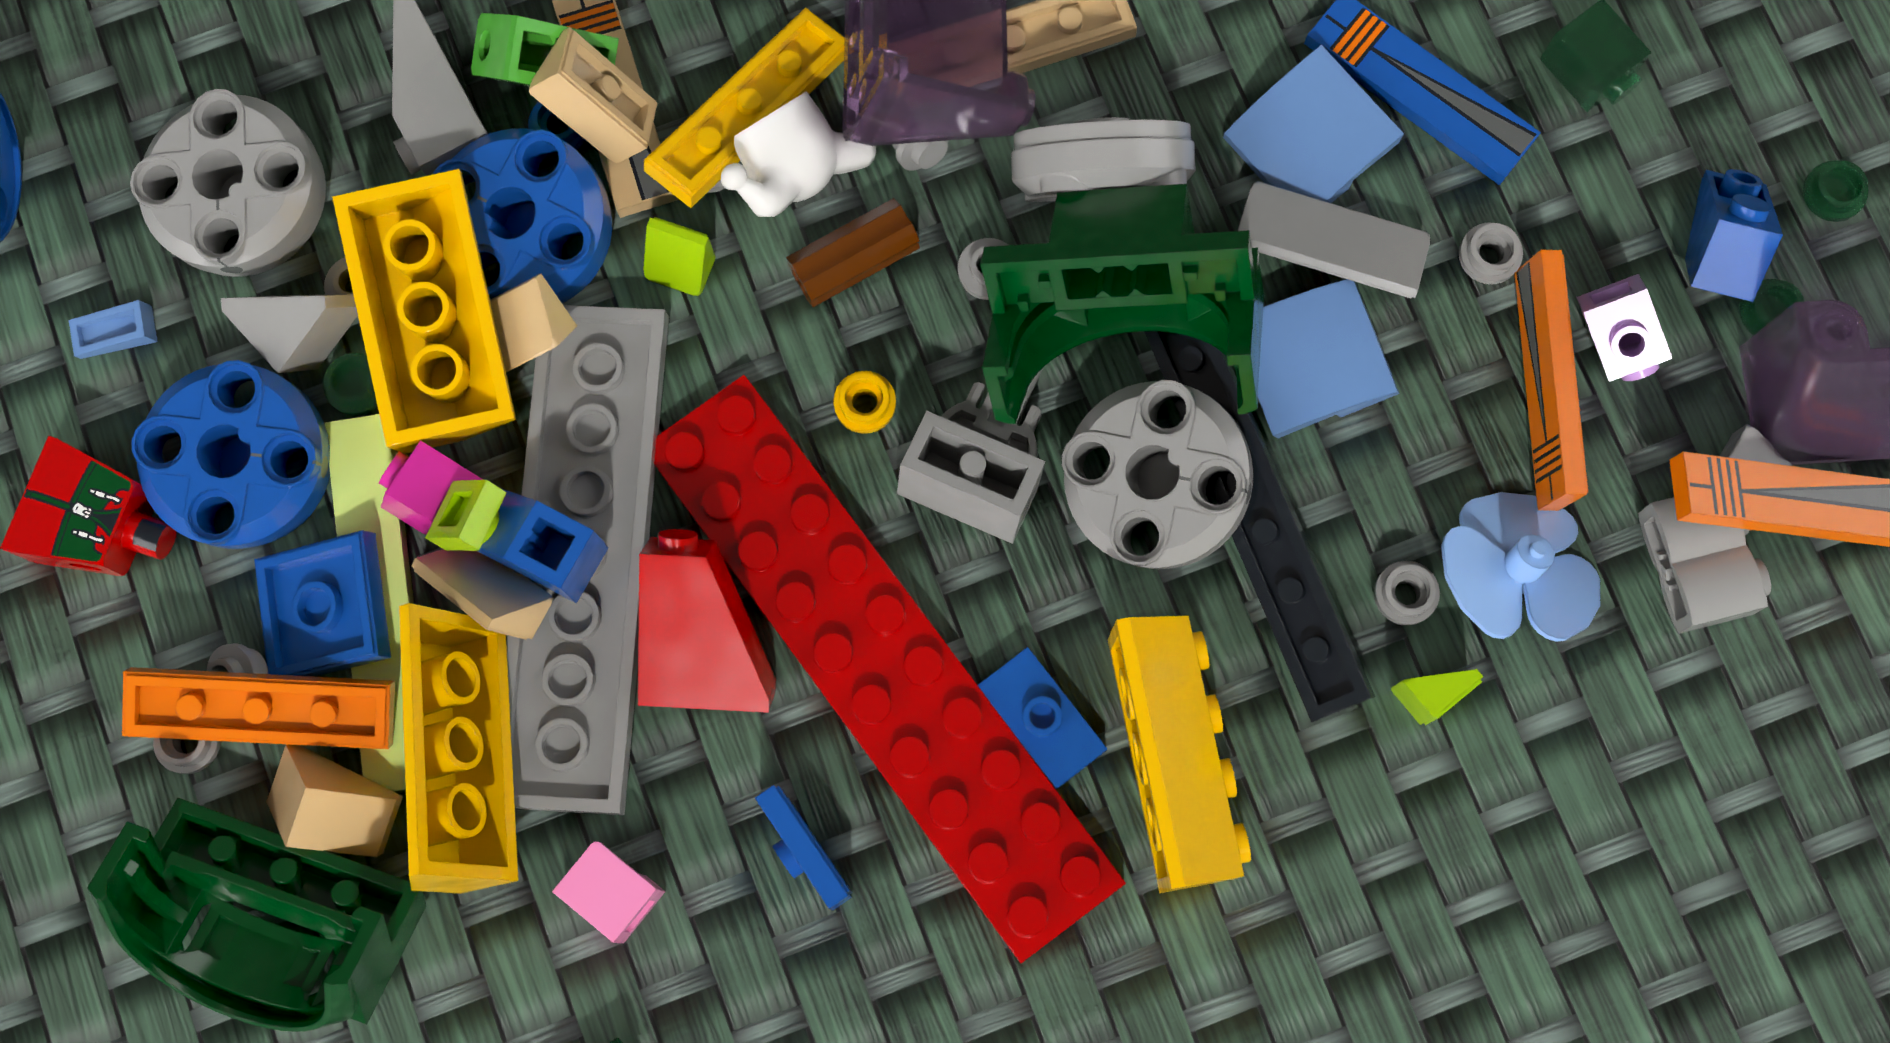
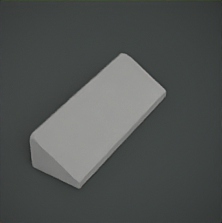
[1237,182,1430,298]

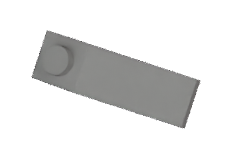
[392,0,488,176]

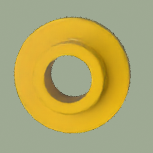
[833,371,896,434]

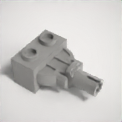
[897,368,1046,544]

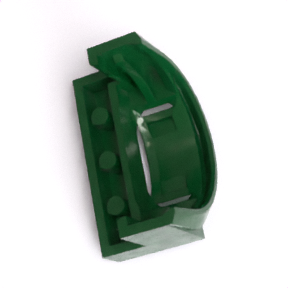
[87,798,426,1032]

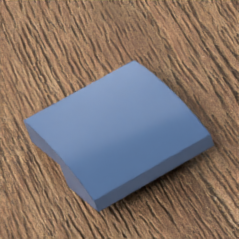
[1223,45,1404,203]
[1258,279,1400,438]

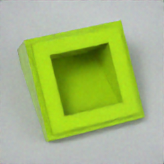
[643,217,716,296]
[1391,669,1483,725]

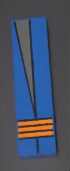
[1304,0,1541,185]

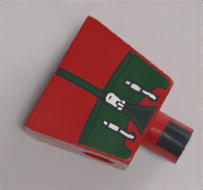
[0,435,176,576]

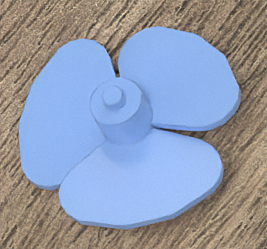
[1441,492,1600,642]

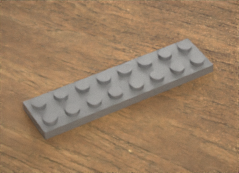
[506,305,669,815]

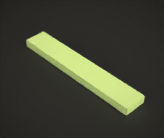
[325,414,414,794]

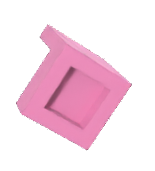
[552,842,666,943]

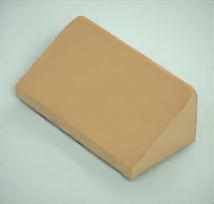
[529,27,657,163]
[490,273,577,372]
[411,549,553,640]

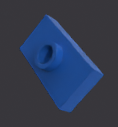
[978,647,1107,790]
[755,785,852,910]

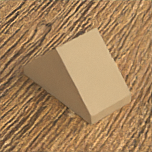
[267,744,403,857]

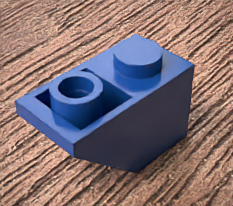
[1685,169,1783,302]
[478,489,609,604]

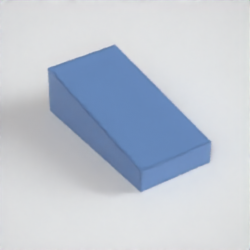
[69,300,158,359]

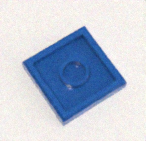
[254,530,391,677]

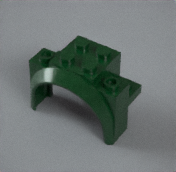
[980,184,1264,424]

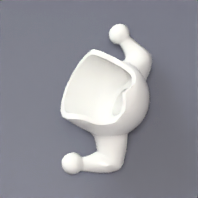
[721,88,876,217]

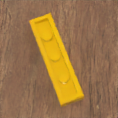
[644,7,852,208]

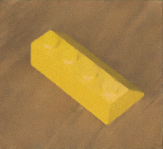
[332,169,516,454]
[399,603,518,894]
[1108,616,1251,893]

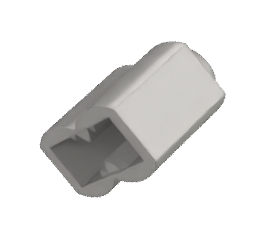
[1638,497,1771,634]

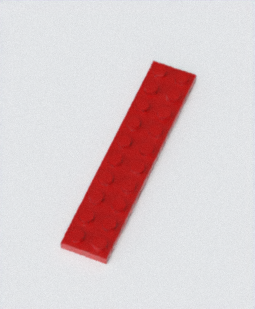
[654,375,1126,964]

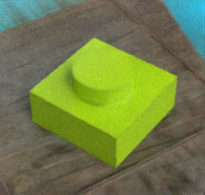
[425,480,507,551]

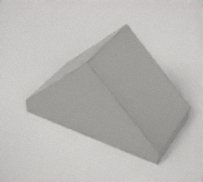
[221,294,358,373]

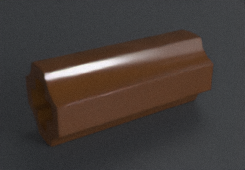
[786,198,920,307]

